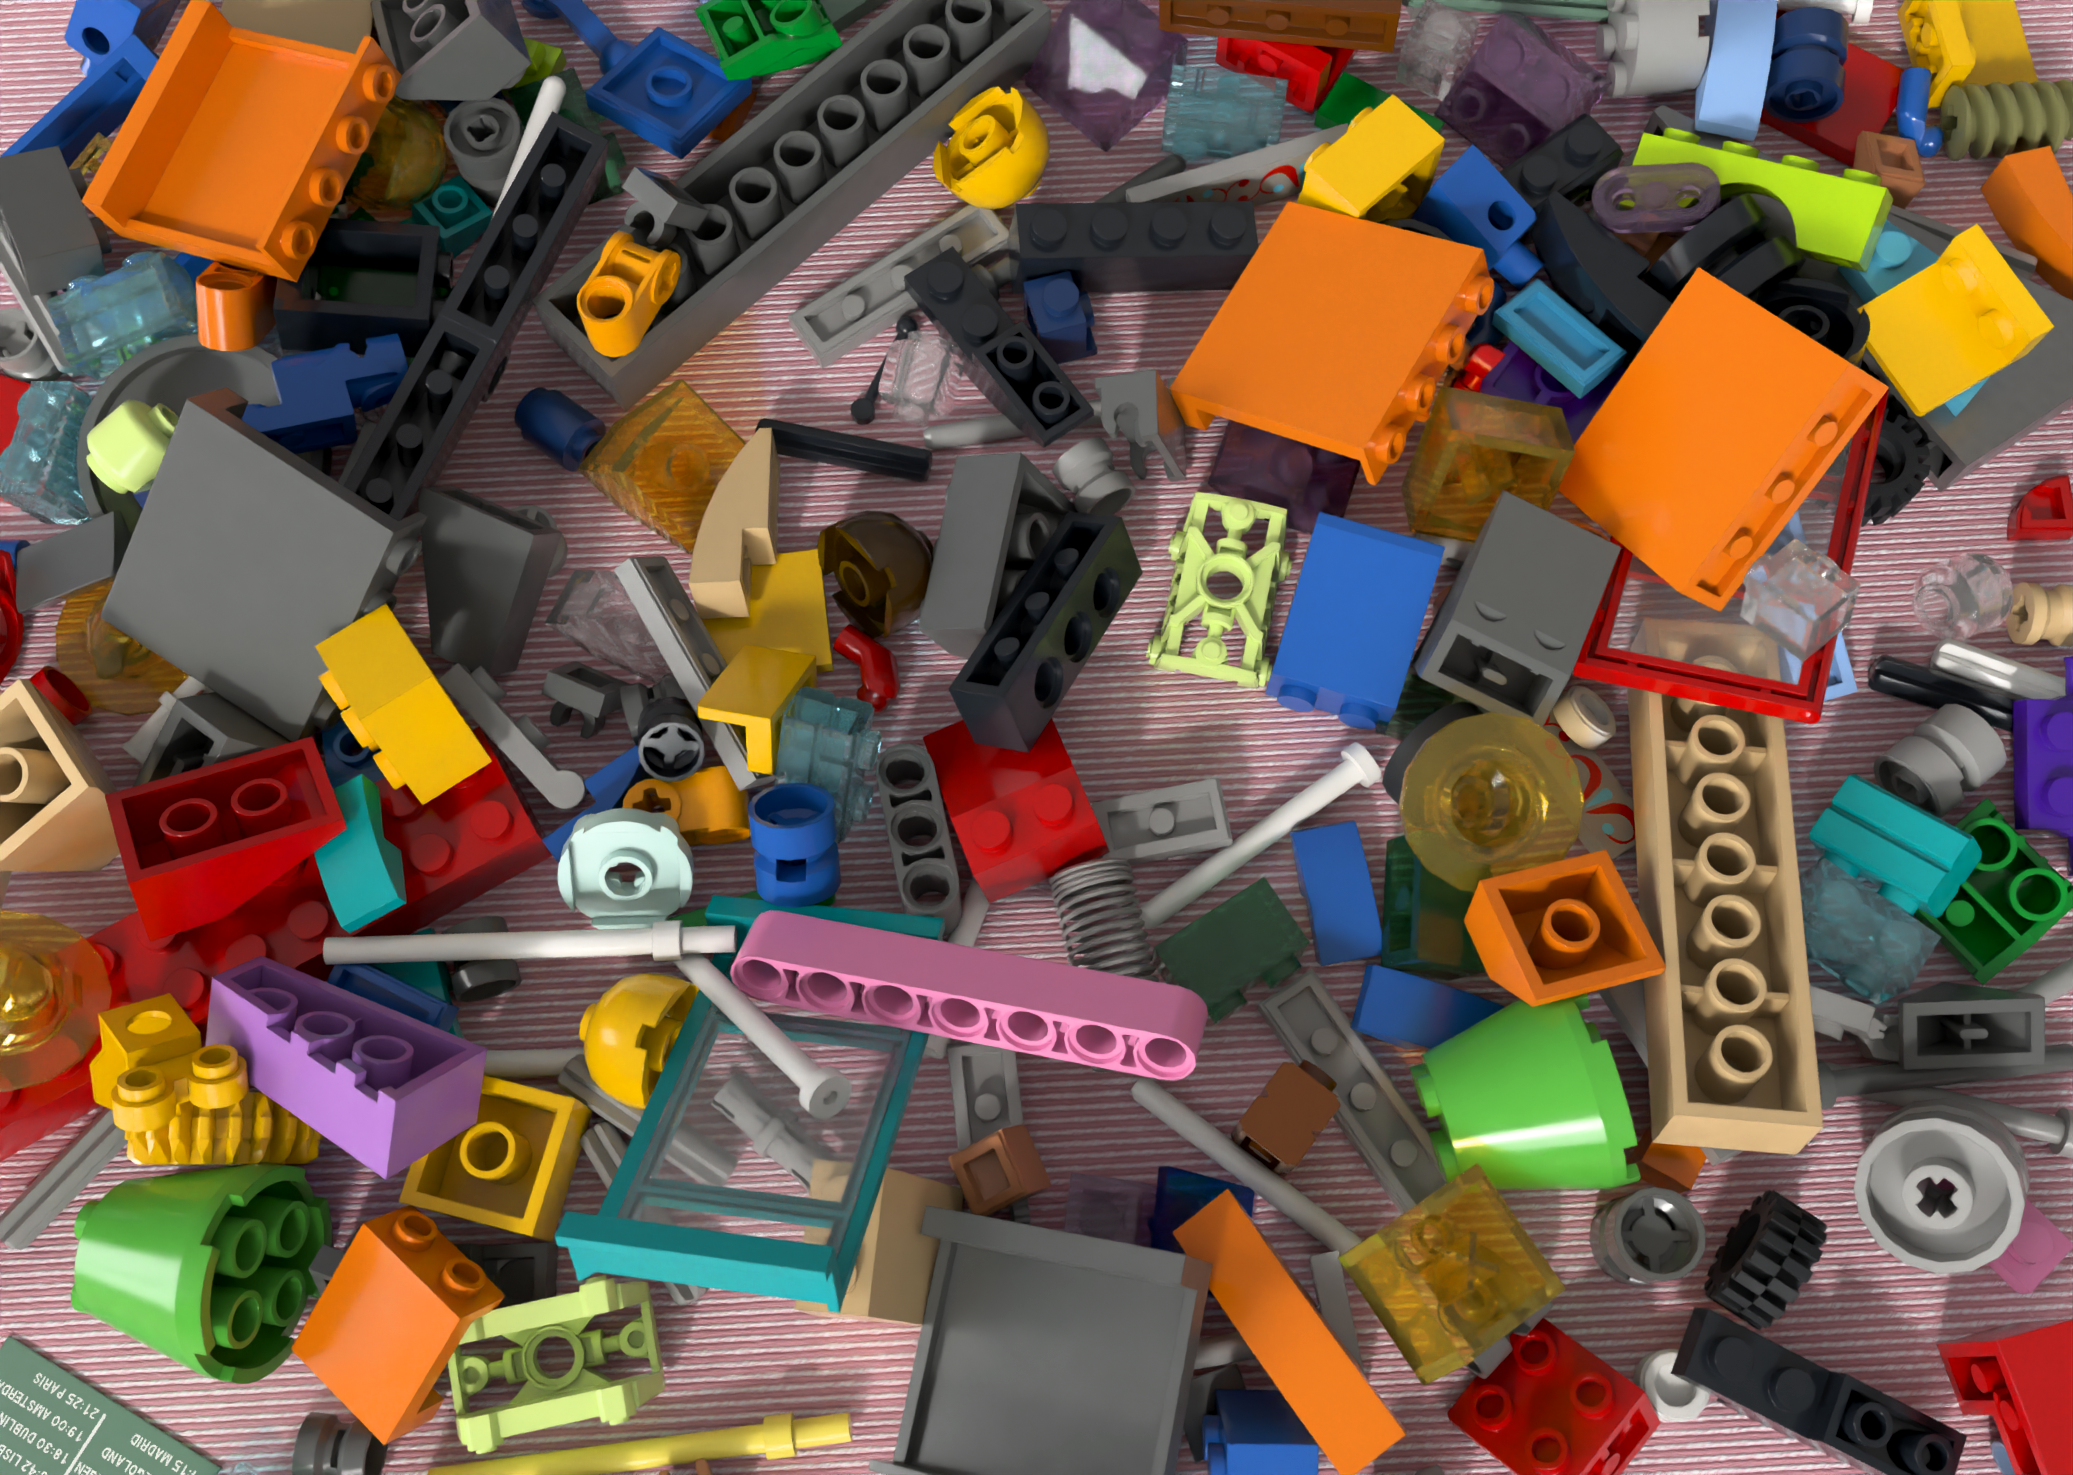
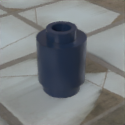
[514,387,606,472]

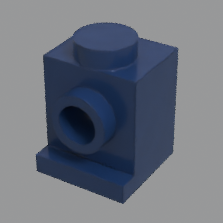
[1023,270,1097,364]

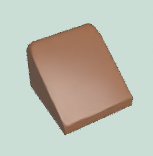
[1853,131,1926,209]
[948,1124,1051,1217]

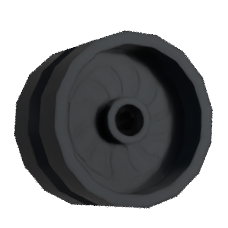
[1642,193,1806,304]

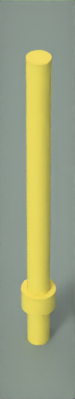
[427,1412,852,1475]

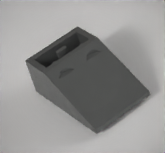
[1411,490,1621,735]

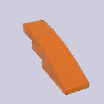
[1172,1189,1408,1475]

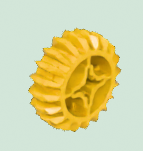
[124,1092,323,1165]

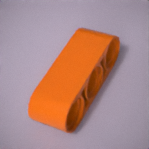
[195,261,278,351]

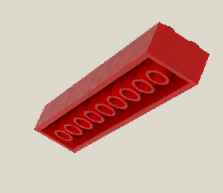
[0,726,552,1161]

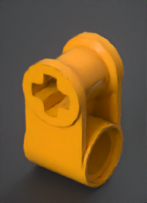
[577,231,681,357]
[622,766,751,846]

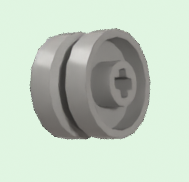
[1853,1098,2030,1274]

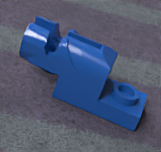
[241,334,408,454]

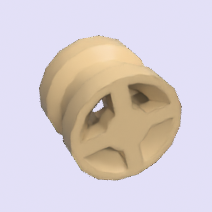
[2006,582,2073,647]

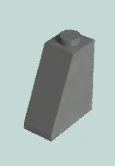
[418,485,562,676]

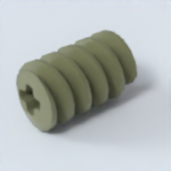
[1940,79,2073,161]

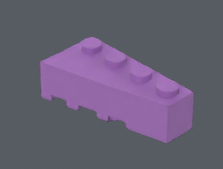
[205,956,487,1180]

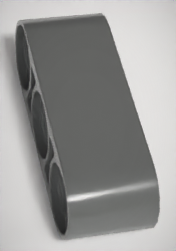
[876,743,962,937]

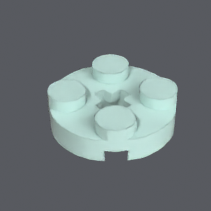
[557,808,694,929]

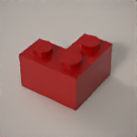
[1936,1318,2073,1475]

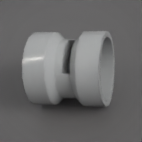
[0,308,62,388]
[1052,437,1136,516]

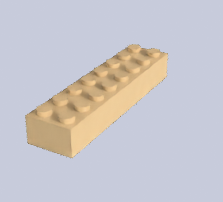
[1627,621,1823,1155]

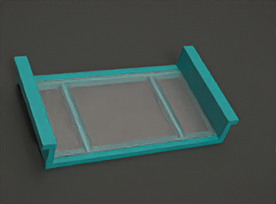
[555,895,945,1313]

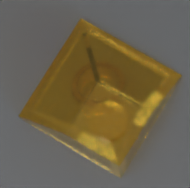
[577,379,746,555]

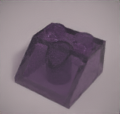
[1025,0,1188,153]

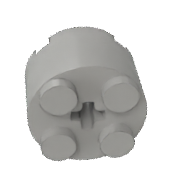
[1595,0,1710,98]

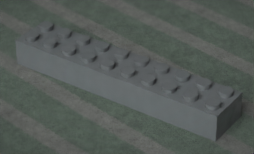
[531,0,1051,412]

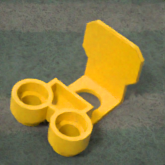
[89,993,249,1132]

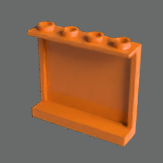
[81,0,402,282]
[1169,201,1494,486]
[1548,267,1889,612]

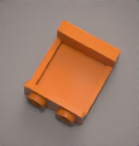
[291,1205,504,1445]

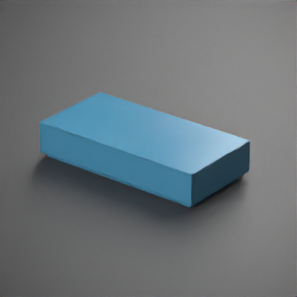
[1492,278,1627,399]

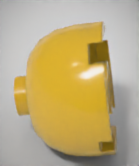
[932,86,1050,209]
[579,973,700,1110]

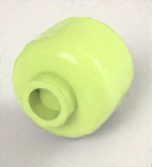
[86,400,179,494]

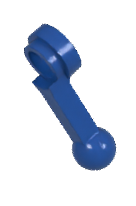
[520,0,636,76]

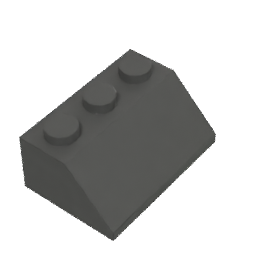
[370,0,532,101]
[918,452,1078,659]

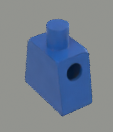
[1410,144,1545,291]

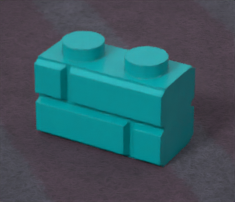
[1808,773,1983,919]

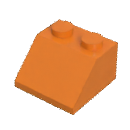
[1463,850,1666,1007]

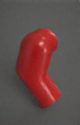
[833,624,900,713]

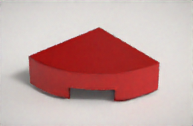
[2007,475,2073,541]

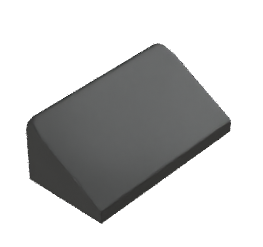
[16,510,131,614]

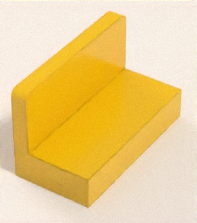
[697,645,817,775]

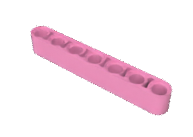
[730,911,1208,1080]

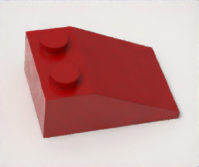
[922,717,1110,903]
[105,736,347,941]

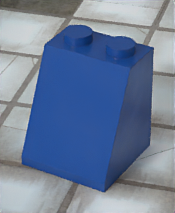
[1265,512,1445,730]

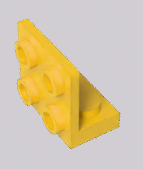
[1897,0,2038,108]
[1857,224,2054,416]

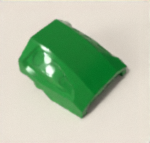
[694,0,843,81]
[1914,798,2073,985]

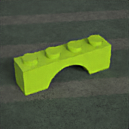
[1619,128,1893,272]

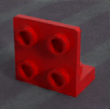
[1215,37,1358,115]
[1447,1318,1661,1475]

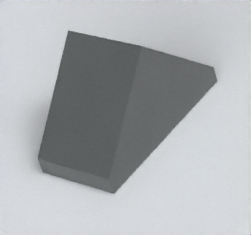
[1898,981,2045,1070]

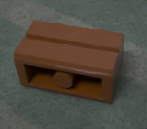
[1231,1060,1341,1177]

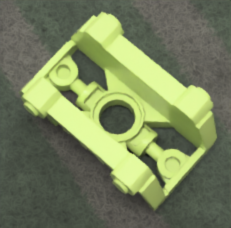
[1146,492,1292,689]
[448,1275,666,1454]

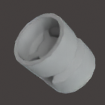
[1873,704,2007,819]

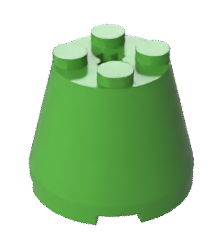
[1409,993,1641,1190]
[71,1162,332,1384]

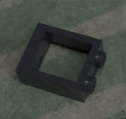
[273,218,454,358]

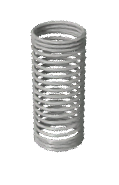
[1049,858,1159,1072]

